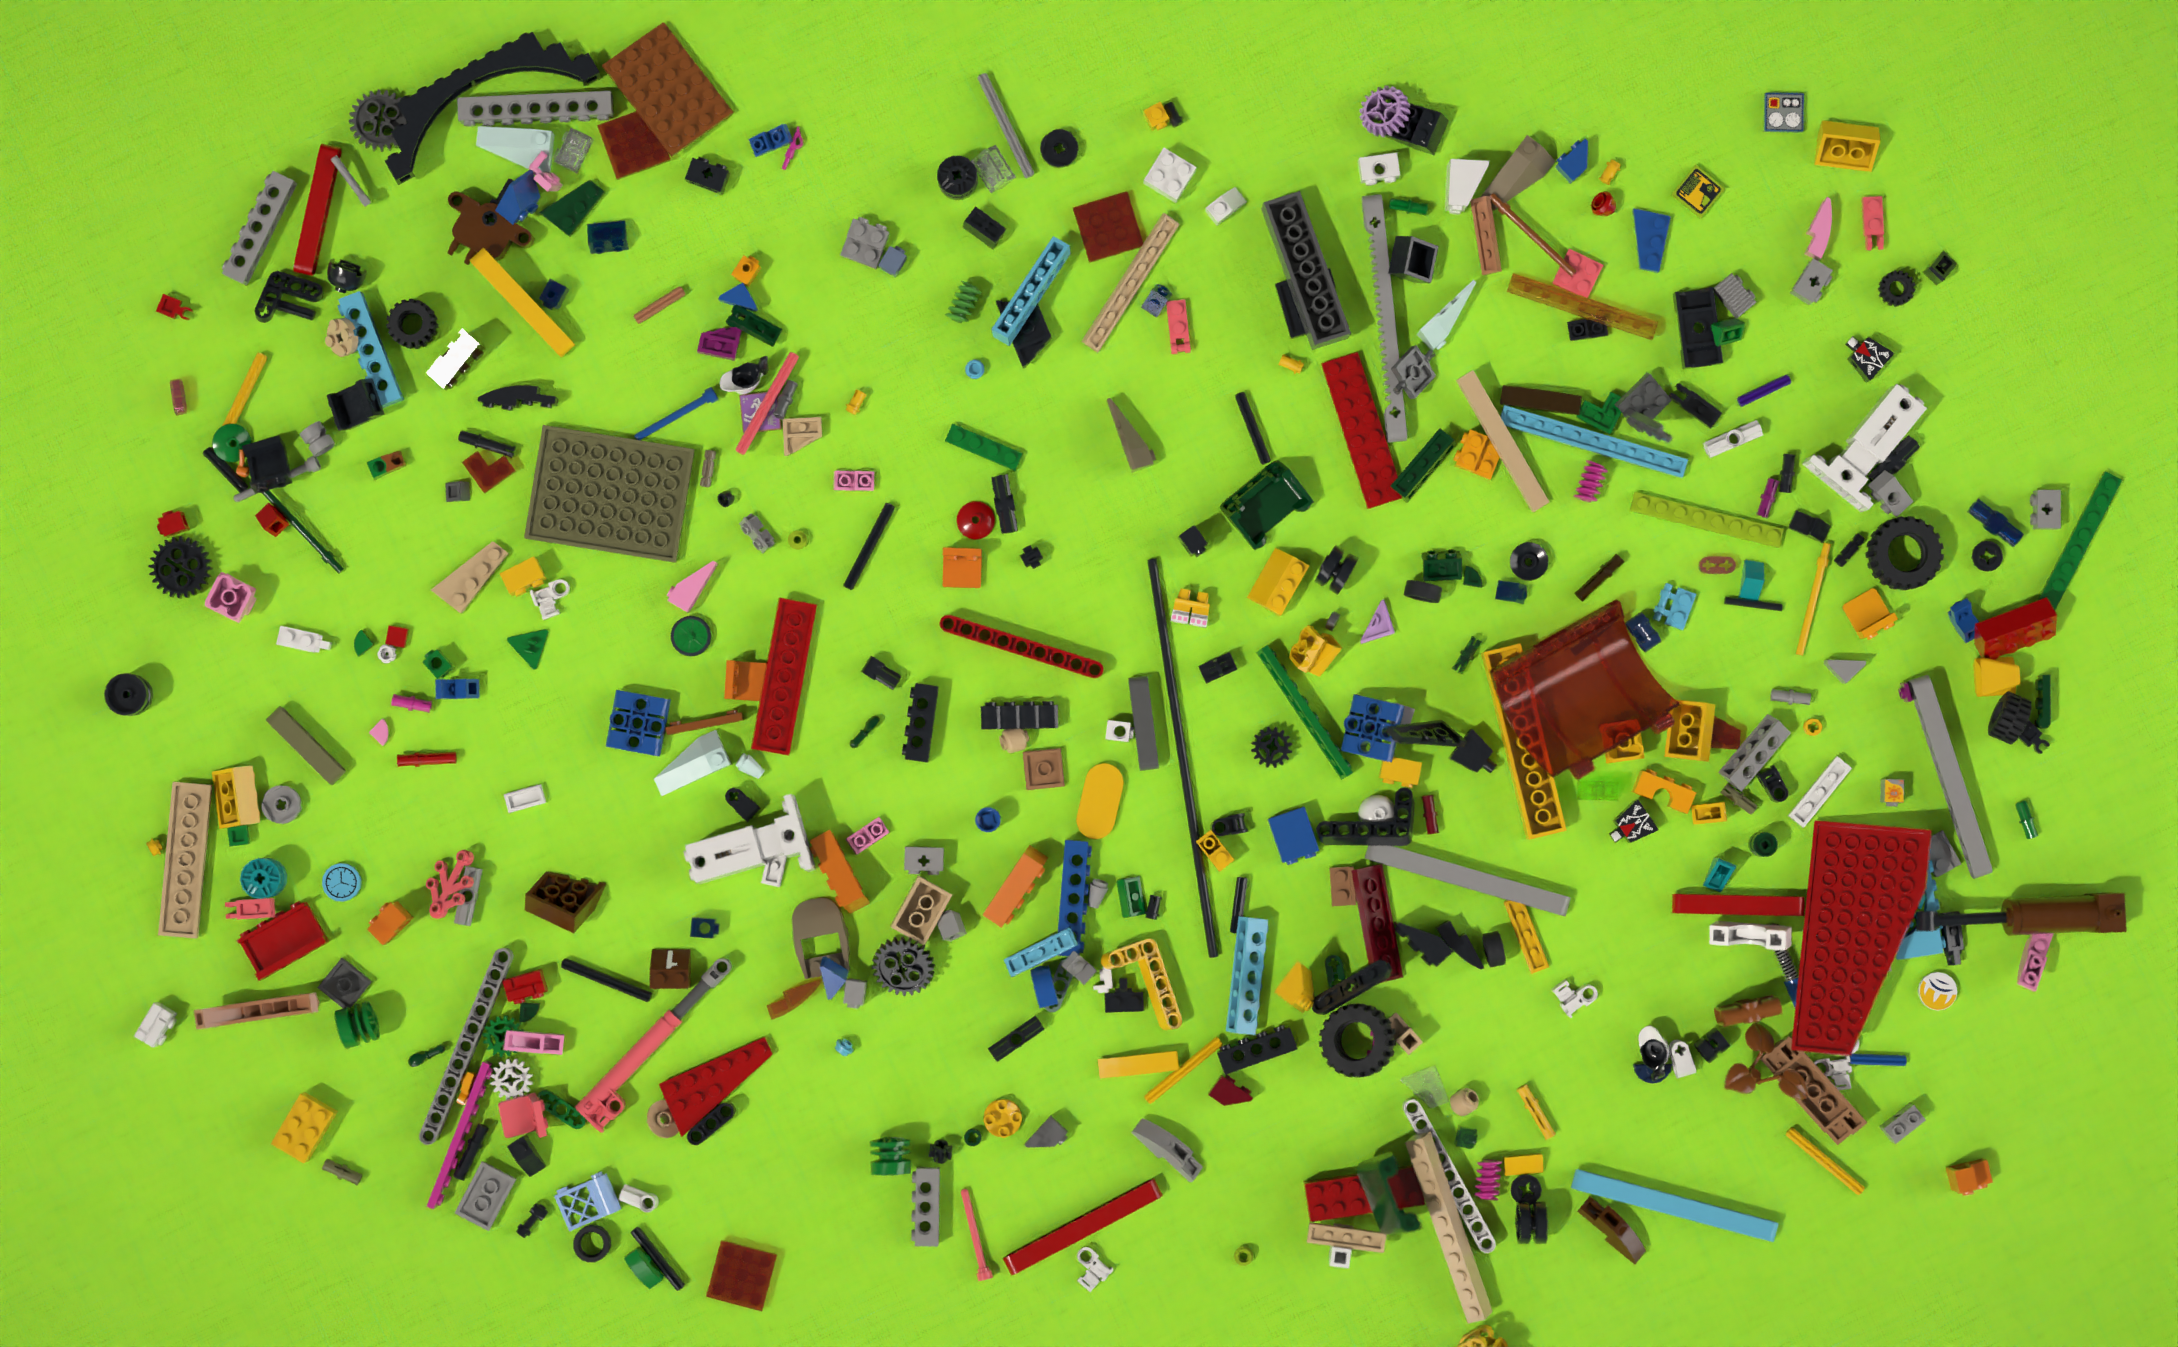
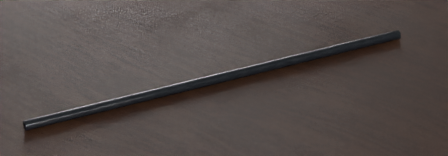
[1147,558,1218,958]

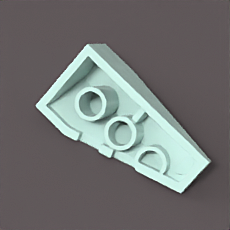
[476,126,554,173]
[1416,280,1476,351]

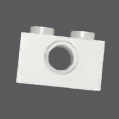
[1358,153,1400,186]

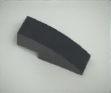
[1435,920,1484,970]

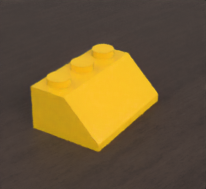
[1815,120,1880,172]
[1247,548,1310,616]
[212,766,260,829]
[1274,961,1315,1013]

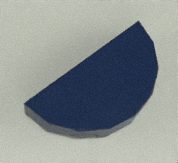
[1633,1064,1672,1084]

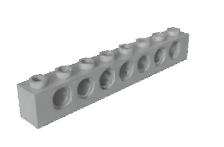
[457,91,614,127]

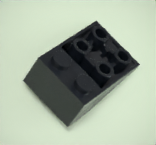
[1381,99,1449,155]
[1394,921,1453,967]

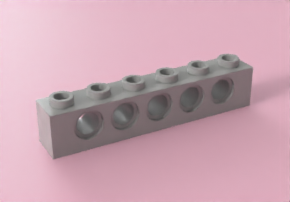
[222,171,297,286]

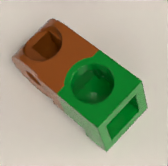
[367,451,406,481]

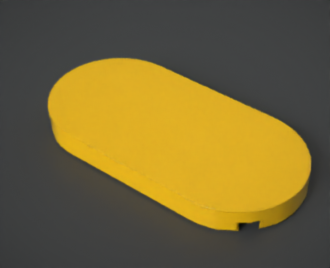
[1076,763,1123,839]

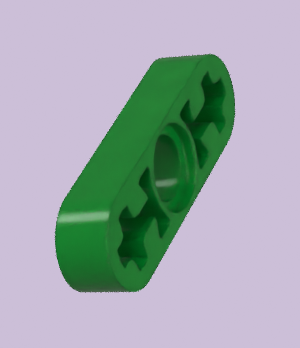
[537,1090,587,1129]

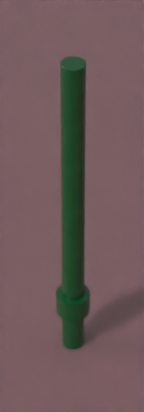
[262,490,344,574]

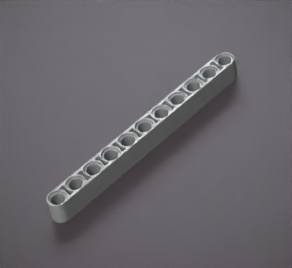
[1908,675,1992,879]
[1364,846,1571,916]
[419,948,514,1145]

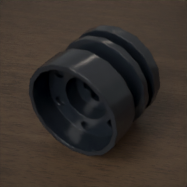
[937,156,978,200]

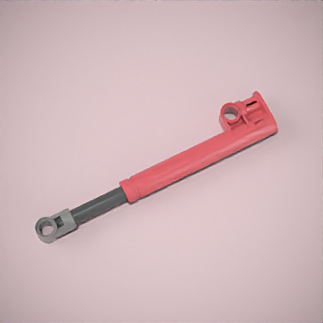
[575,958,732,1133]

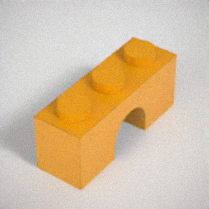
[1632,769,1696,814]

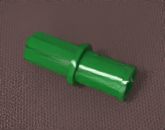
[1389,199,1428,216]
[2015,801,2039,839]

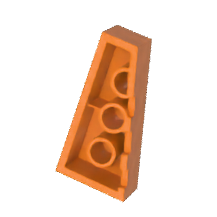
[809,830,870,914]
[983,845,1048,928]

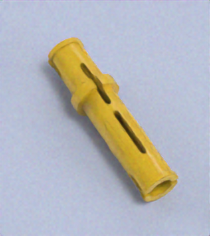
[1517,1084,1556,1140]

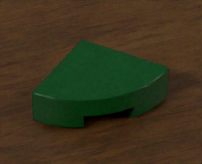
[1463,566,1482,588]
[520,1003,540,1022]

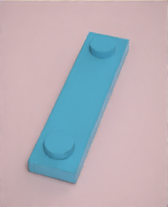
[1004,928,1078,977]

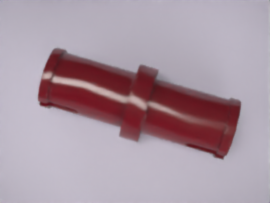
[1421,795,1439,835]

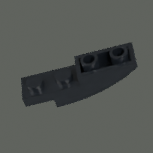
[478,385,558,411]

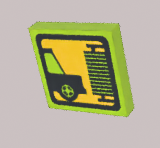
[1671,165,1725,219]

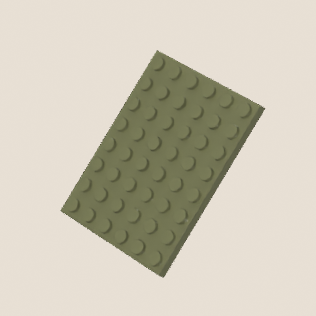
[524,425,695,563]

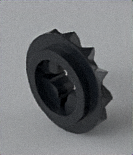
[1971,541,2003,572]
[1510,1174,1541,1205]

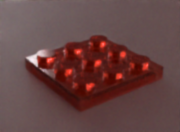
[597,111,671,180]
[1073,191,1144,263]
[706,1240,778,1312]

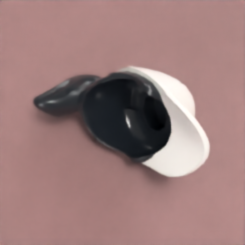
[720,356,769,395]
[1638,1026,1669,1082]

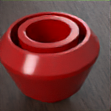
[1591,191,1616,216]

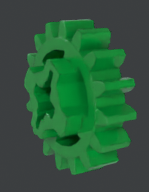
[482,1015,525,1058]

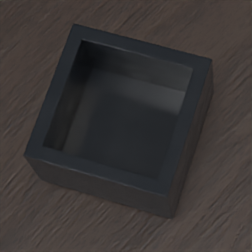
[1388,236,1438,283]

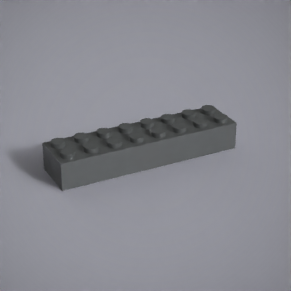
[1261,191,1351,350]

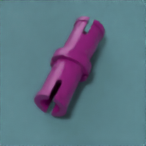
[1756,478,1780,518]

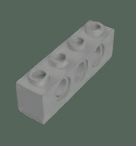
[1718,714,1791,792]
[911,1167,940,1246]

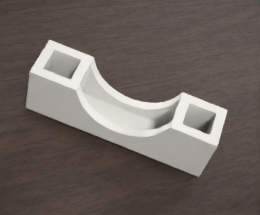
[1710,921,1792,950]

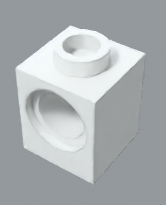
[1105,720,1134,742]

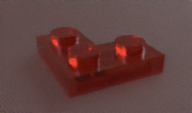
[462,451,516,494]

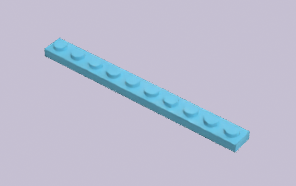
[1500,405,1688,478]

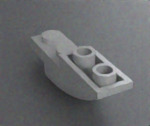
[1131,1118,1203,1182]

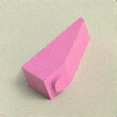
[667,561,718,613]

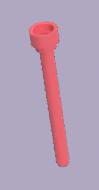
[961,1189,993,1281]

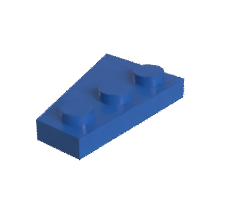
[1632,208,1671,273]

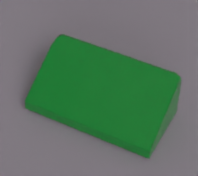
[1711,318,1745,346]
[1117,876,1145,918]

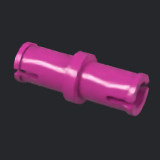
[391,694,432,713]

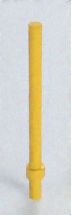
[1796,543,1831,656]

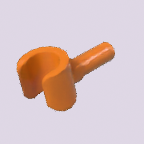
[236,449,250,477]

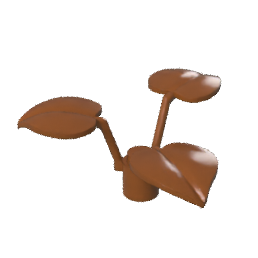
[1724,1023,1808,1100]

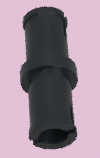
[1779,454,1796,493]

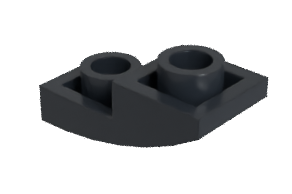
[1567,317,1608,341]

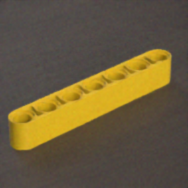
[469,248,575,358]

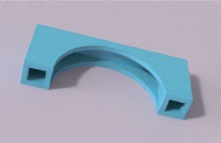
[1895,850,1946,960]

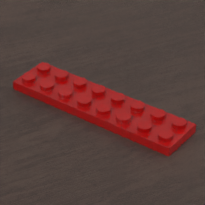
[1321,352,1402,509]
[751,598,817,756]

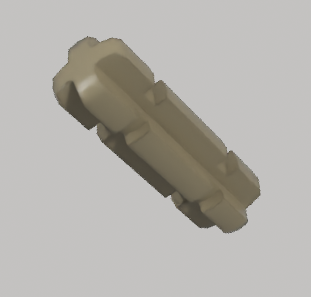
[700,450,716,488]

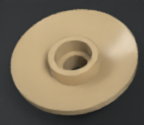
[647,1100,679,1138]

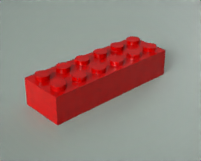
[1303,1165,1425,1222]

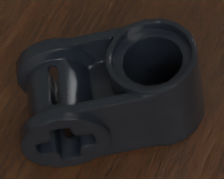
[1756,765,1788,803]
[725,788,761,822]
[1210,813,1249,836]

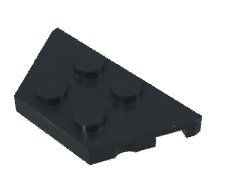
[995,300,1052,369]

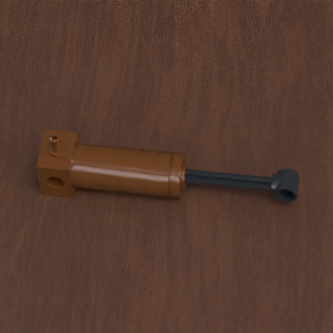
[1916,892,2127,936]

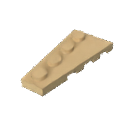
[431,541,509,614]

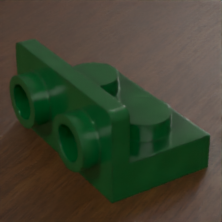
[1422,549,1462,581]

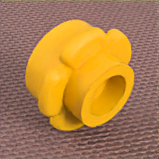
[146,838,163,856]

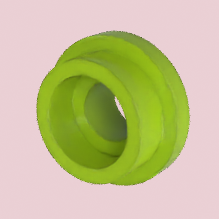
[788,530,807,550]
[1234,1246,1253,1266]

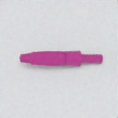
[781,126,803,170]

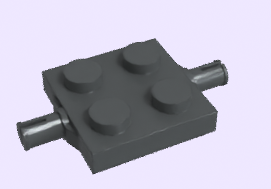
[1391,345,1436,399]

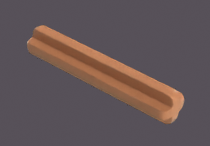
[634,286,685,324]

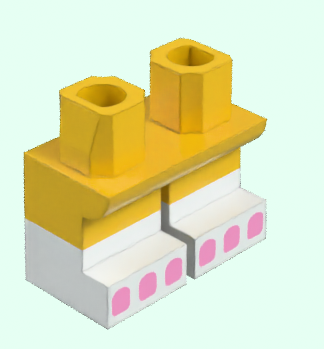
[1170,588,1210,628]

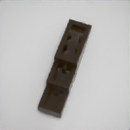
[1500,385,1582,415]

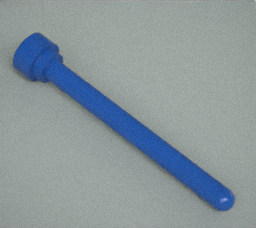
[635,387,719,440]

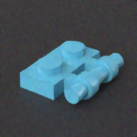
[1653,583,1696,630]

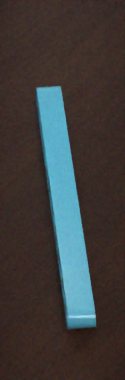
[1571,1169,1779,1242]

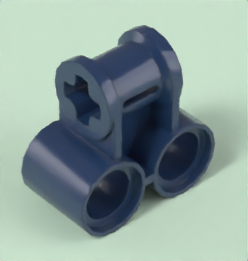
[1625,612,1661,653]

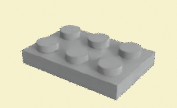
[455,1161,516,1231]

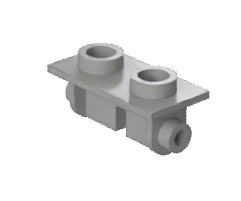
[739,513,775,553]

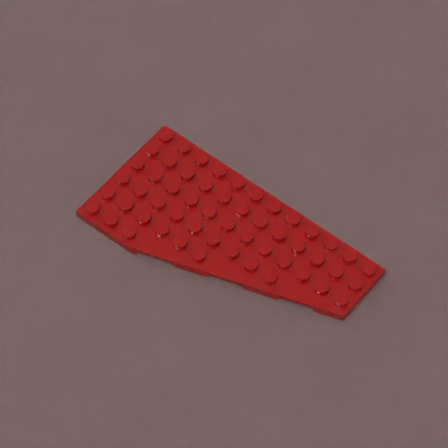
[1791,820,1932,1056]

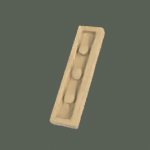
[1307,1222,1386,1253]

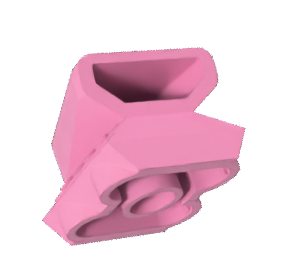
[205,572,256,623]

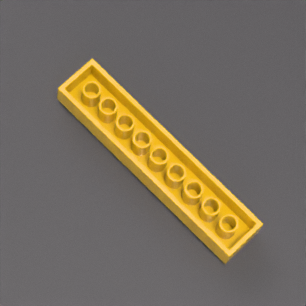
[1481,643,1567,840]

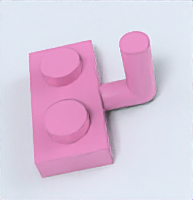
[529,151,563,192]

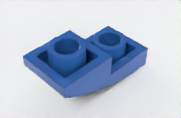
[749,124,793,157]

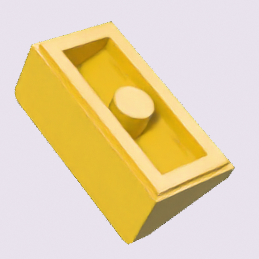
[1503,1153,1543,1176]

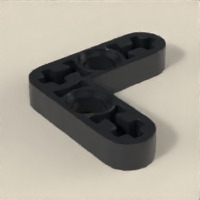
[255,271,323,323]

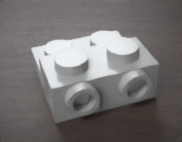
[840,217,890,269]

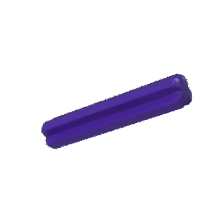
[1737,375,1791,407]

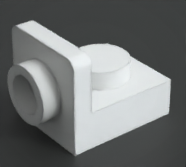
[1093,967,1113,993]

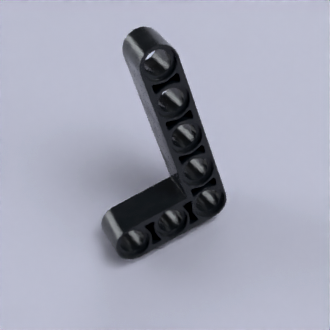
[1316,787,1415,846]

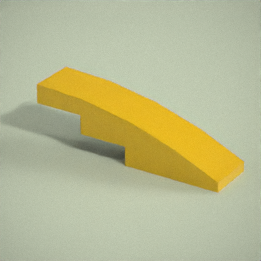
[1097,1051,1179,1078]

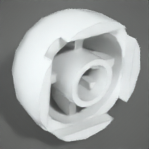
[1358,795,1395,822]

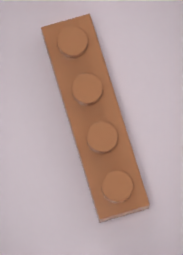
[1470,196,1502,275]

